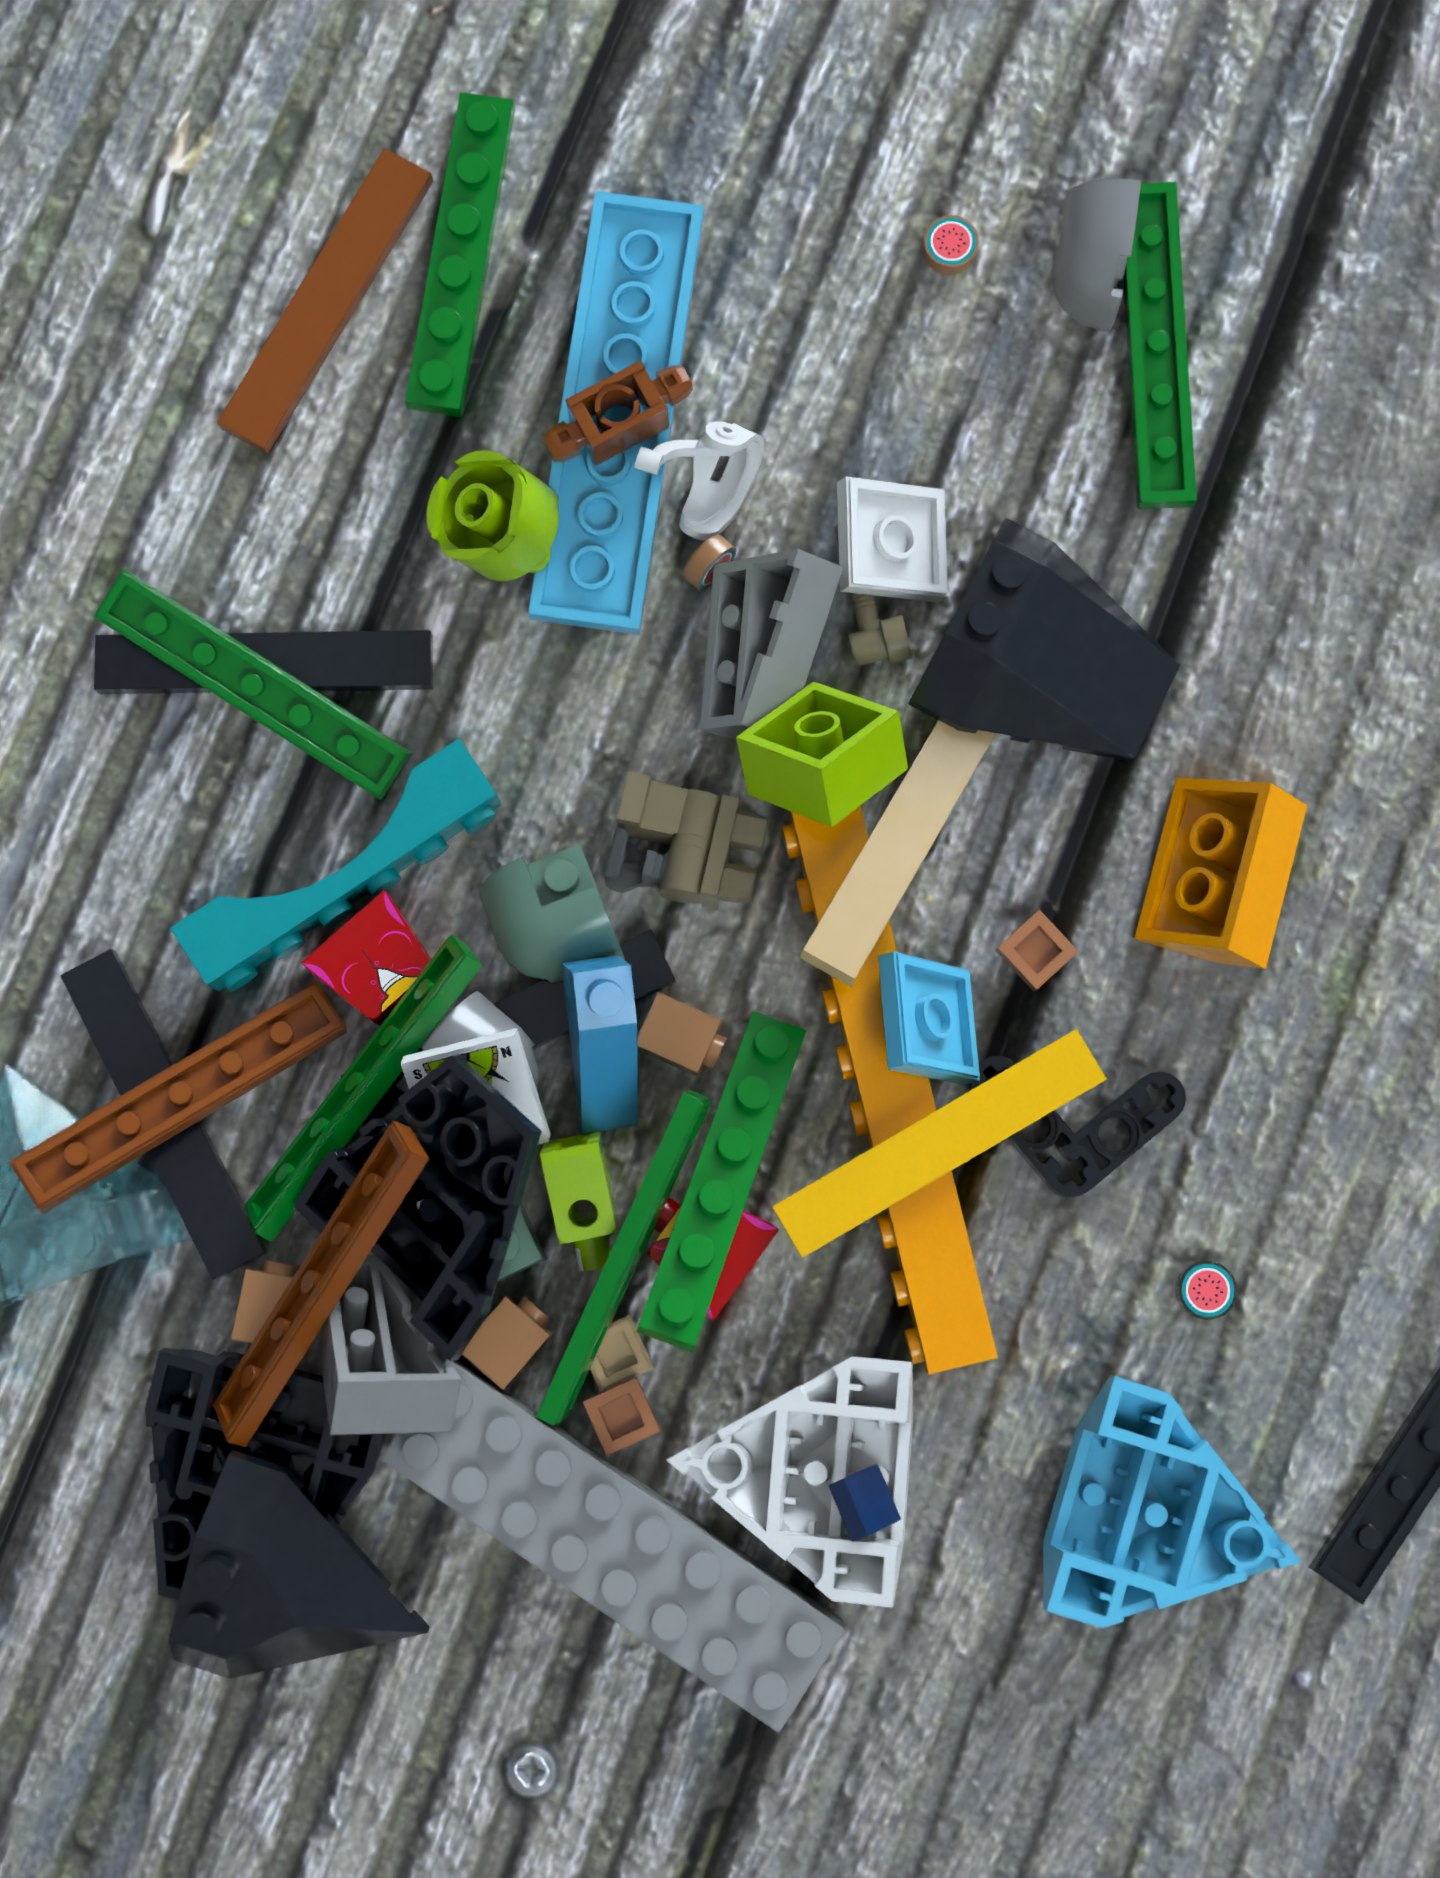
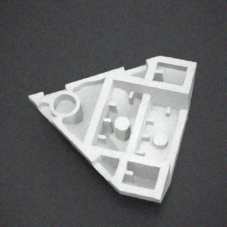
[666,1356,913,1608]

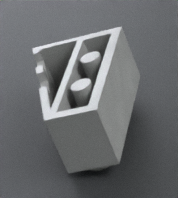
[318,1255,461,1435]

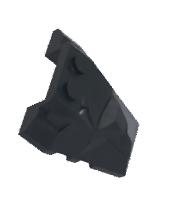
[293,1055,542,1361]
[145,1348,386,1600]

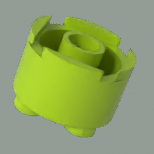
[427,450,559,581]

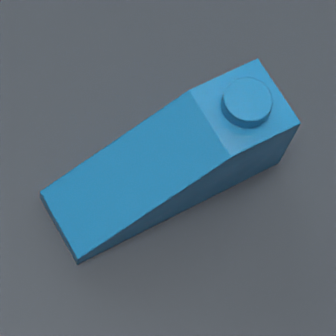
[561,955,638,1134]

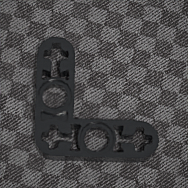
[969,1056,1186,1198]

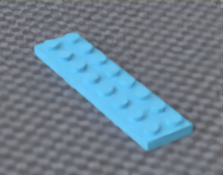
[528,191,704,635]

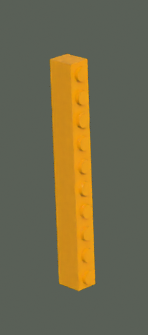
[781,805,998,1374]

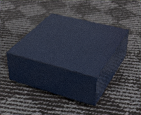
[829,1463,901,1542]

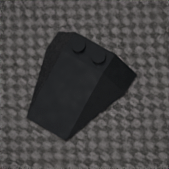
[908,517,1180,762]

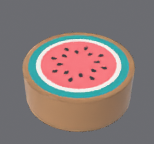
[923,215,979,275]
[683,535,736,591]

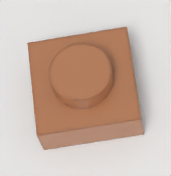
[995,910,1079,992]
[583,1376,661,1456]

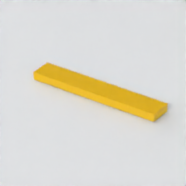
[772,1029,1107,1258]

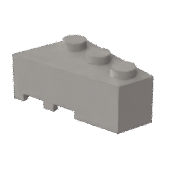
[700,549,843,741]

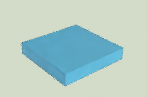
[878,951,980,1085]

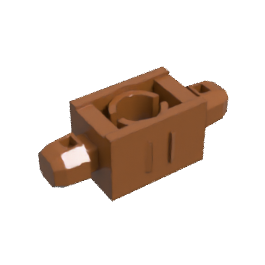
[543,360,693,466]

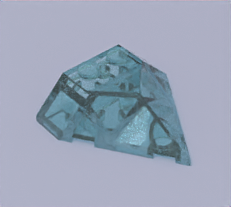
[0,1064,188,1309]

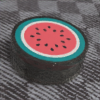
[1175,1261,1237,1320]

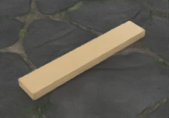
[800,720,997,987]

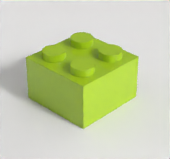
[736,681,908,827]

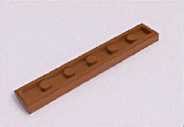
[217,148,433,455]
[9,981,347,1215]
[213,1121,429,1447]

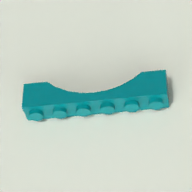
[170,738,502,992]

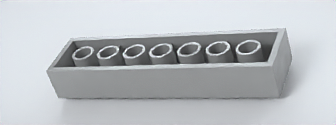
[380,1359,845,1733]

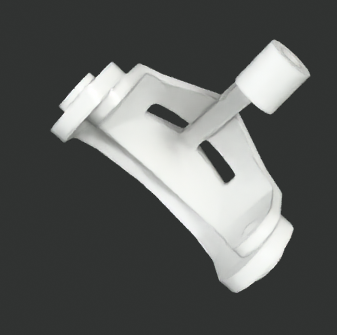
[634,422,764,540]

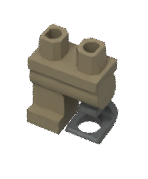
[604,770,768,910]

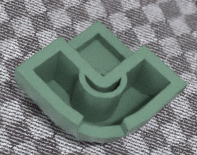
[480,844,625,983]

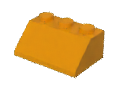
[1134,777,1308,969]

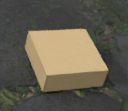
[590,1314,655,1393]

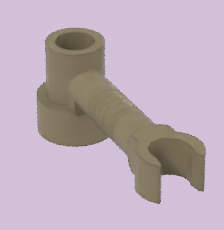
[834,525,912,667]

